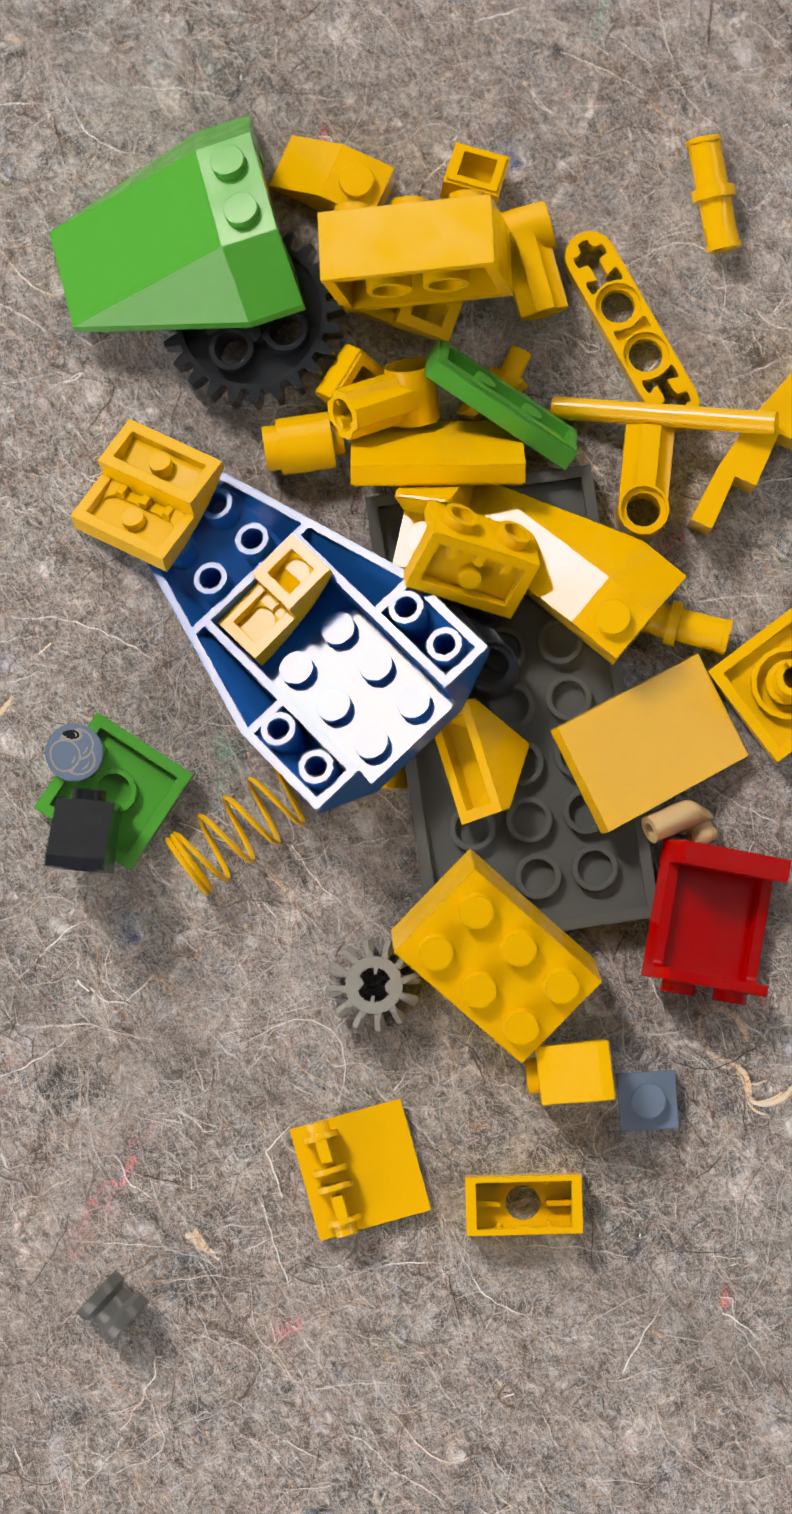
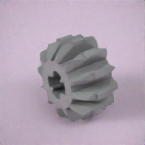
[325,936,423,1034]

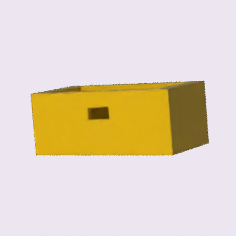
[465,1172,583,1236]

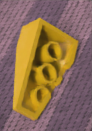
[469,485,687,665]

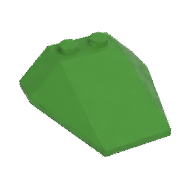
[49,114,306,333]

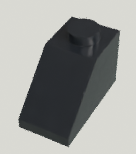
[44,788,120,874]

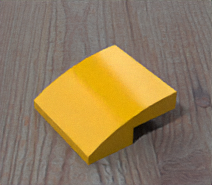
[70,419,224,572]

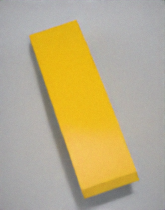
[686,373,792,536]

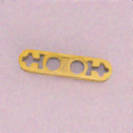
[564,231,700,433]

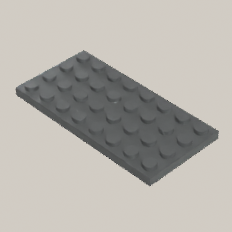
[365,464,656,931]

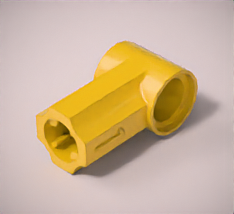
[500,201,568,322]
[327,357,440,440]
[614,423,675,541]

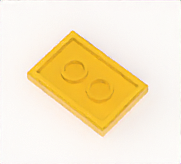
[350,421,526,486]
[550,654,749,834]

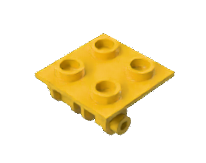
[289,1098,431,1241]

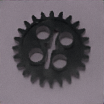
[163,231,346,410]

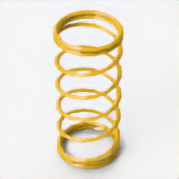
[165,767,306,897]

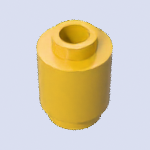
[261,411,346,476]

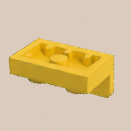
[403,500,540,619]

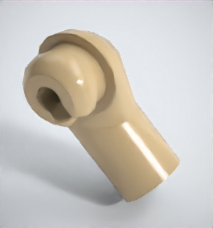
[641,800,718,844]

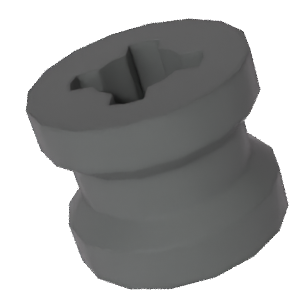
[76,1270,149,1344]

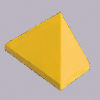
[434,698,530,825]

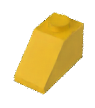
[269,135,395,212]
[524,1038,615,1105]

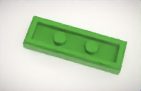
[425,339,578,470]

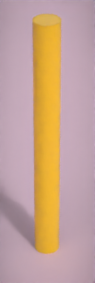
[551,396,779,435]

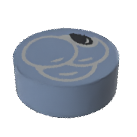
[45,724,105,782]

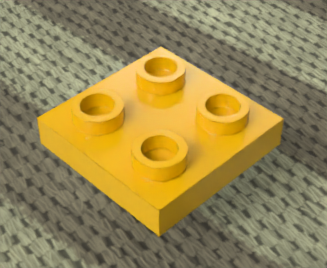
[707,608,792,764]

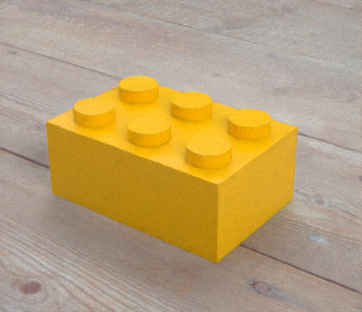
[318,189,513,312]
[391,849,602,1064]

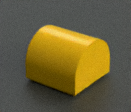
[440,142,511,205]
[315,344,384,404]

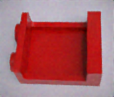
[641,839,792,1005]

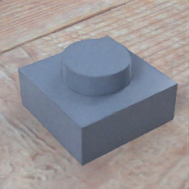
[616,1070,679,1132]

